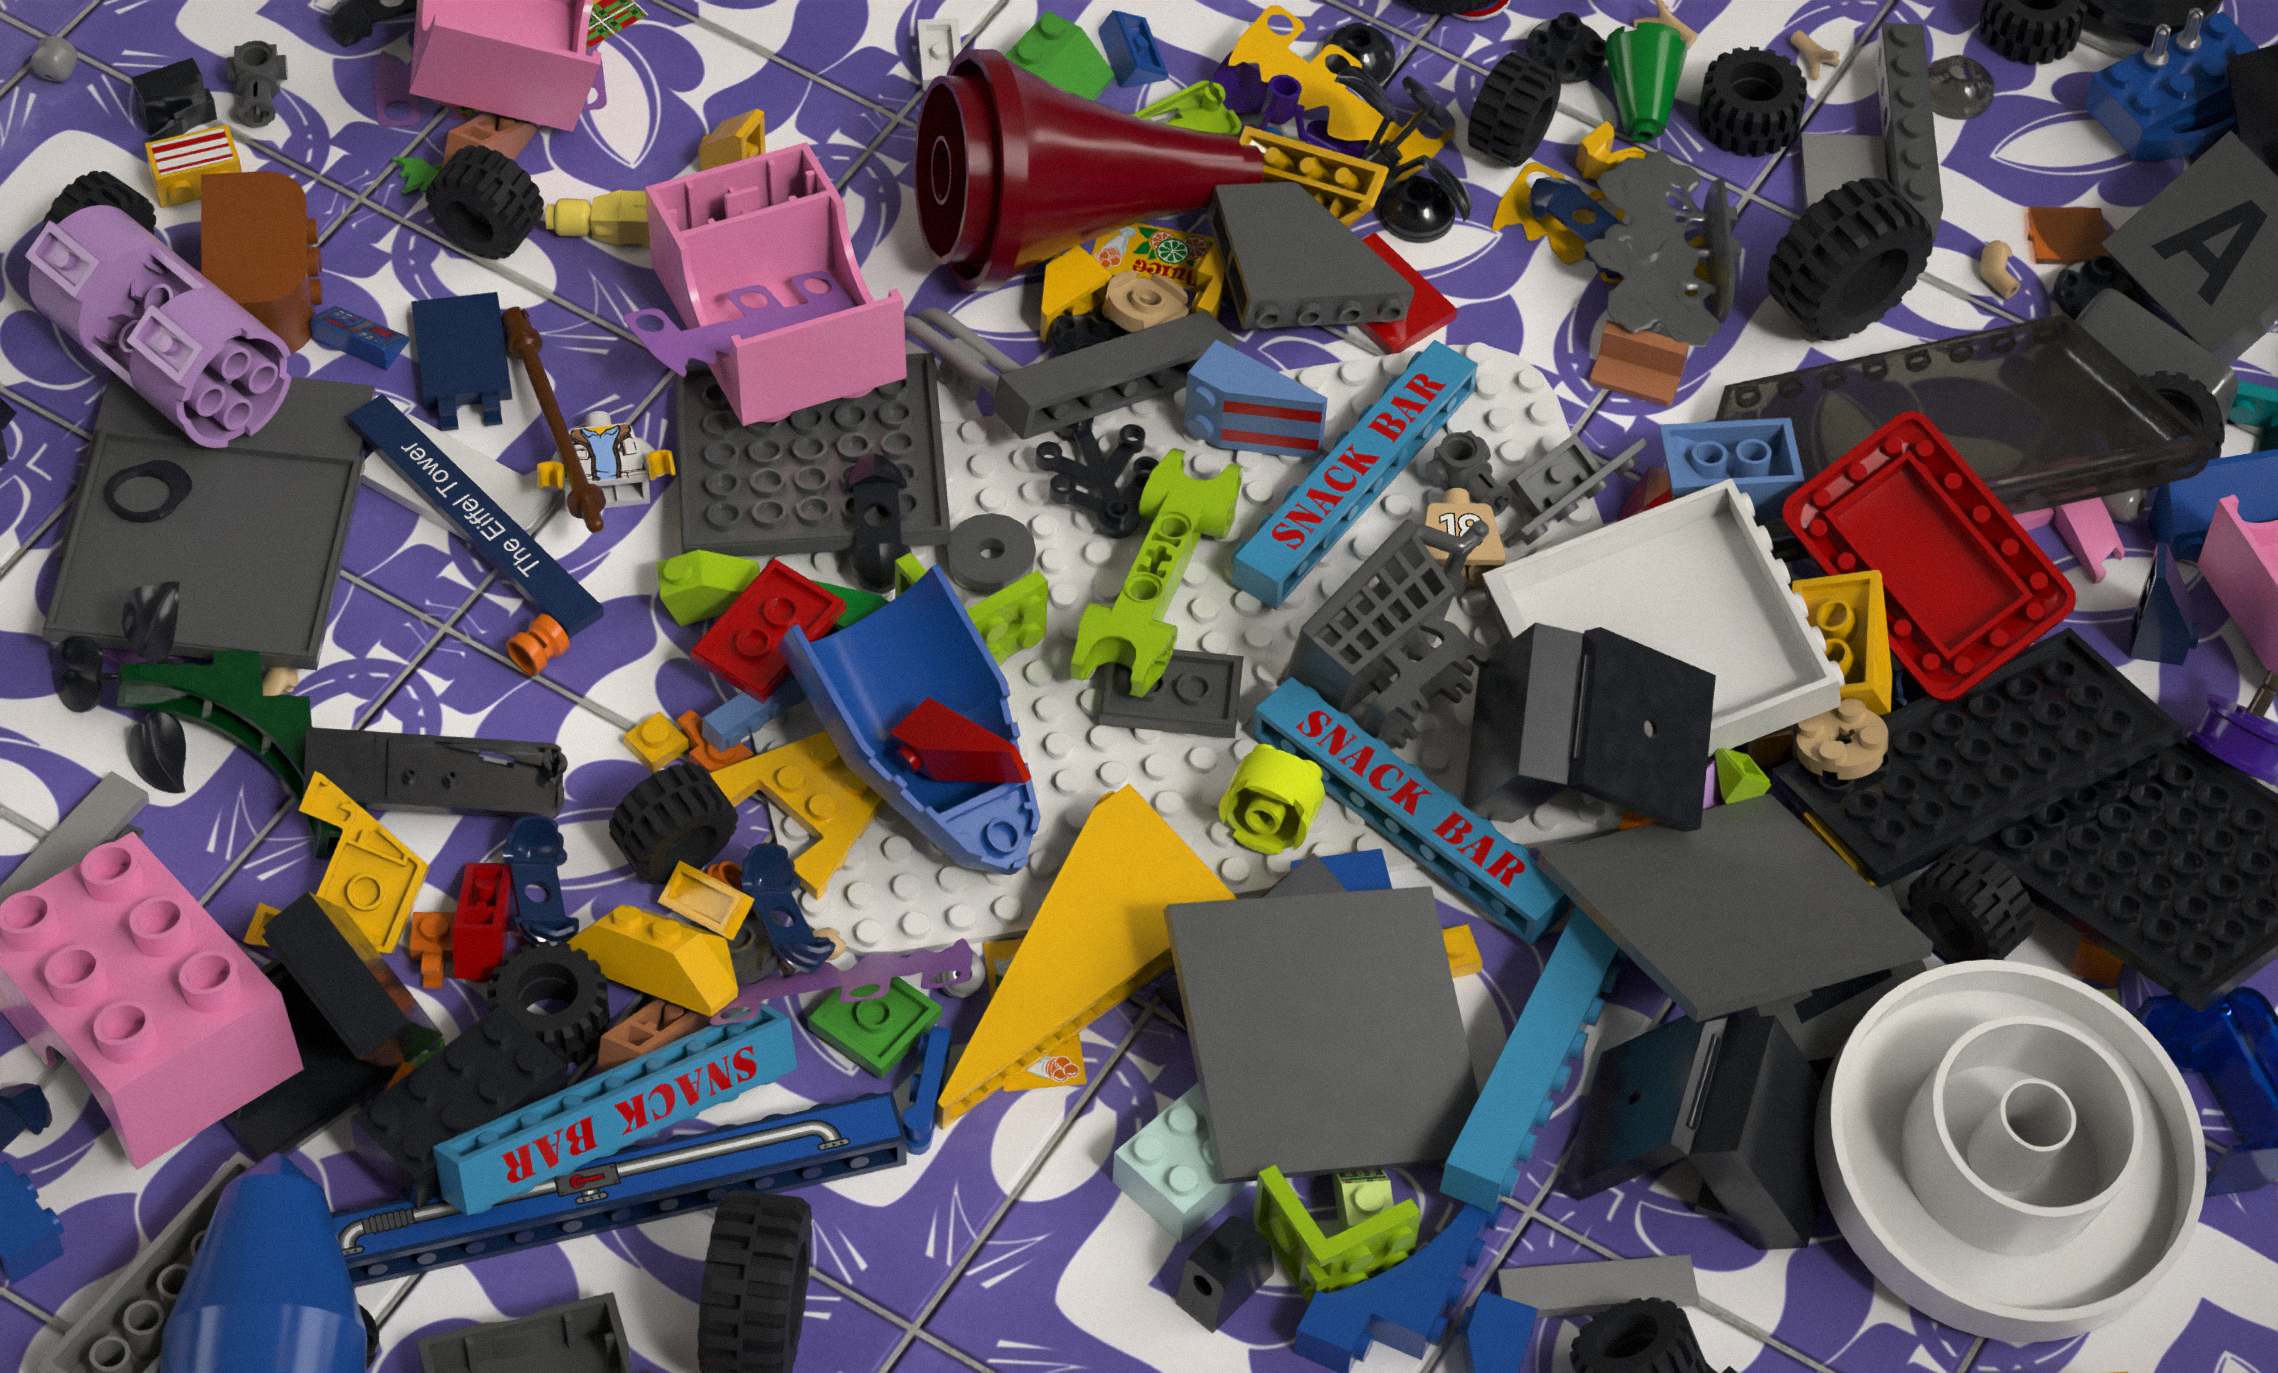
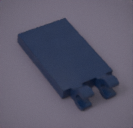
[411,292,512,431]

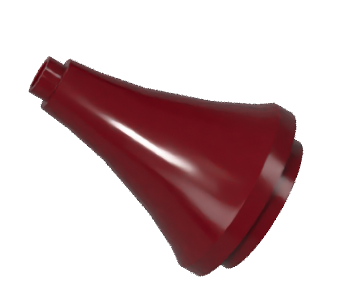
[914,49,1263,291]

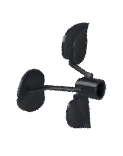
[1334,66,1472,223]
[53,581,197,794]

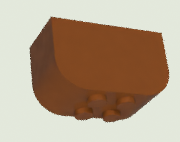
[201,171,323,354]

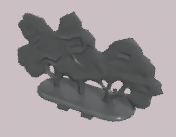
[1584,150,1742,347]

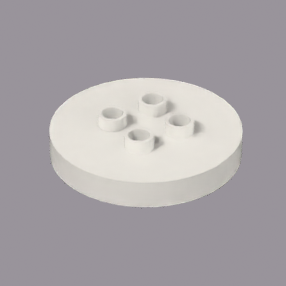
[1814,960,2207,1343]

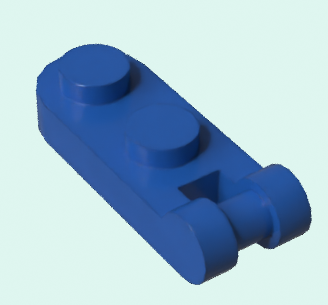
[903,1025,953,1155]

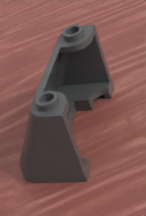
[2026,288,2239,463]

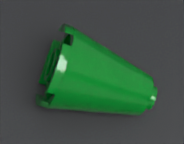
[1605,22,1688,143]

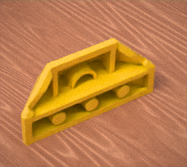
[1239,125,1389,228]
[565,904,738,1017]

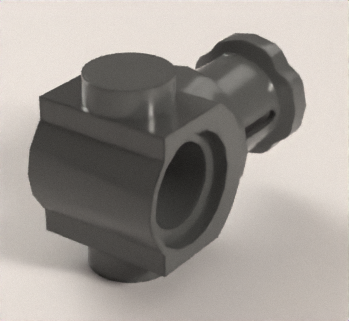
[227,40,288,127]
[1426,430,1513,517]

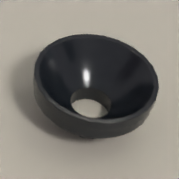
[1321,23,1395,84]
[1379,176,1456,243]

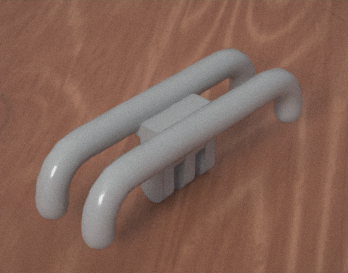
[904,307,1023,424]

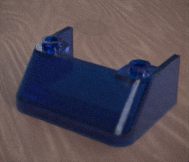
[2133,986,2278,1197]

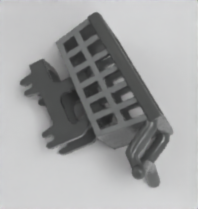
[1283,519,1489,749]

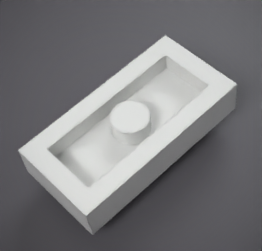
[918,18,962,91]

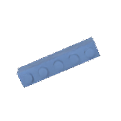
[702,673,806,753]

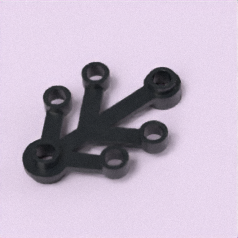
[1035,417,1159,539]

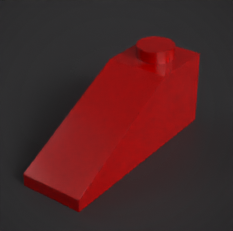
[889,697,1031,783]
[453,863,512,983]

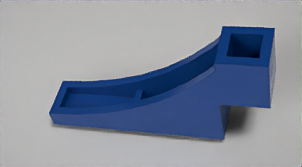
[1294,1202,1506,1373]

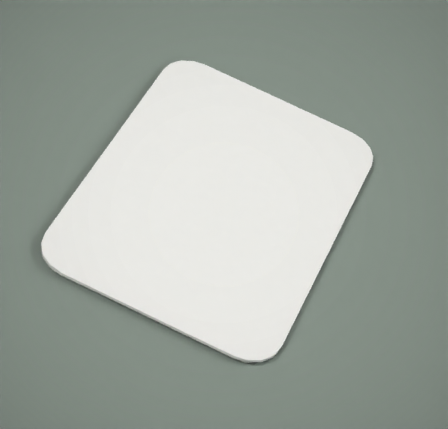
[738,342,1625,957]

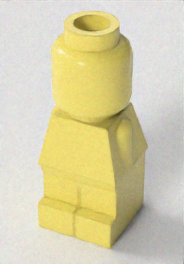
[546,189,650,249]

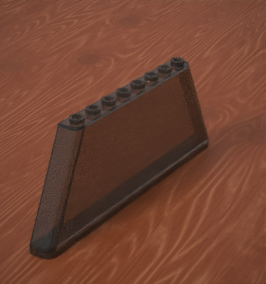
[1714,314,2208,563]

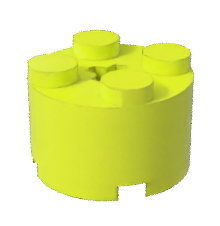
[1219,744,1325,855]

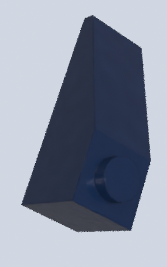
[2130,542,2200,666]

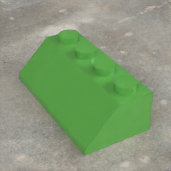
[1005,10,1115,101]

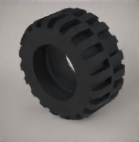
[1767,177,1933,341]
[697,1189,812,1373]

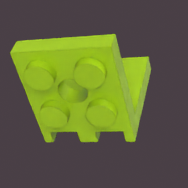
[895,553,1048,666]
[1253,1165,1421,1305]

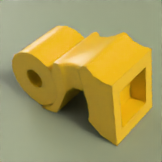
[1575,120,1646,181]

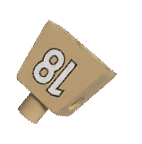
[1425,488,1506,587]

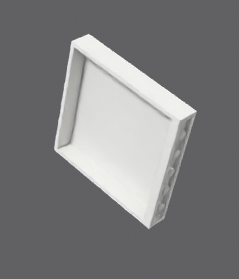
[1482,478,1845,804]

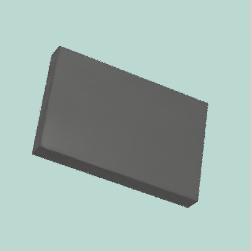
[1099,649,1244,738]

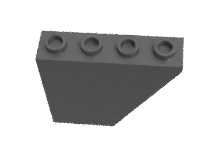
[1207,182,1415,329]

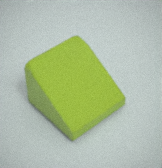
[1715,748,1772,804]

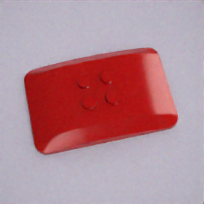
[1782,411,2076,702]

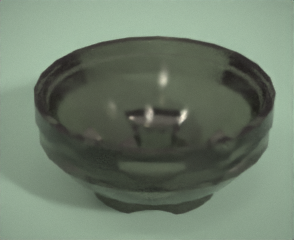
[1928,55,1995,120]

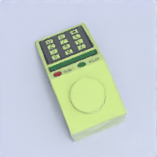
[1331,1169,1394,1232]

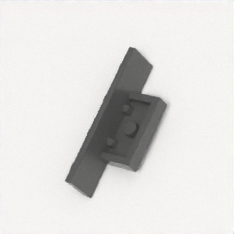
[1503,433,1648,549]

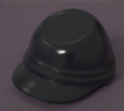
[107,460,192,523]

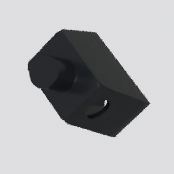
[1176,1215,1274,1334]

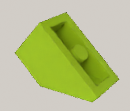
[657,549,761,627]

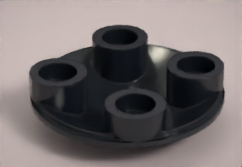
[1526,12,1606,83]
[2054,255,2140,321]
[1050,309,1128,355]

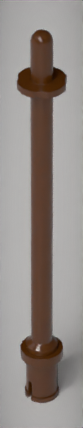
[501,306,606,533]

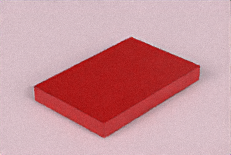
[1355,232,1458,355]
[690,558,847,704]

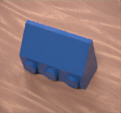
[2147,449,2278,560]

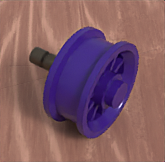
[2185,670,2278,782]

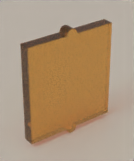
[2027,207,2110,265]

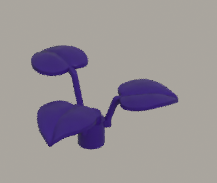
[1212,51,1370,158]

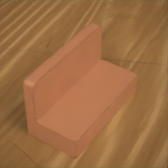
[1589,320,1690,407]

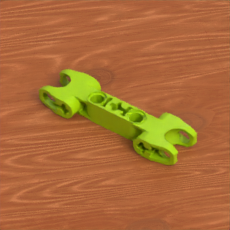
[1071,448,1243,698]

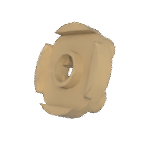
[1101,271,1190,333]
[1796,698,1888,780]

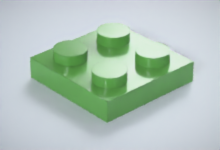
[808,977,942,1080]

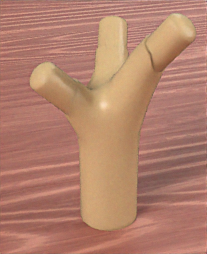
[1633,0,1698,47]
[1790,30,1840,81]

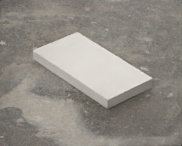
[361,414,552,541]

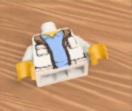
[537,411,676,512]

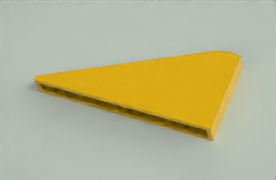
[936,784,1238,1130]

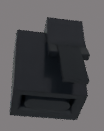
[131,57,217,142]

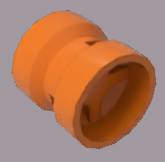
[506,614,570,676]

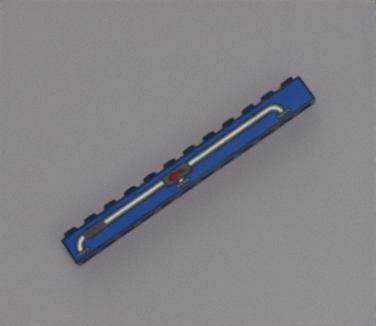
[331,1091,907,1288]

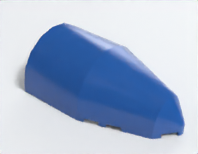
[777,564,1041,875]
[160,1153,368,1373]

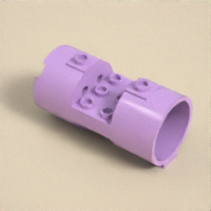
[25,205,292,448]

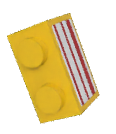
[144,124,242,208]

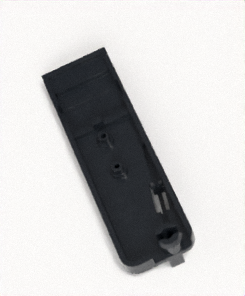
[303,727,568,820]

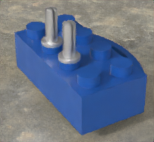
[2084,8,2259,161]

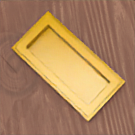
[658,860,755,941]

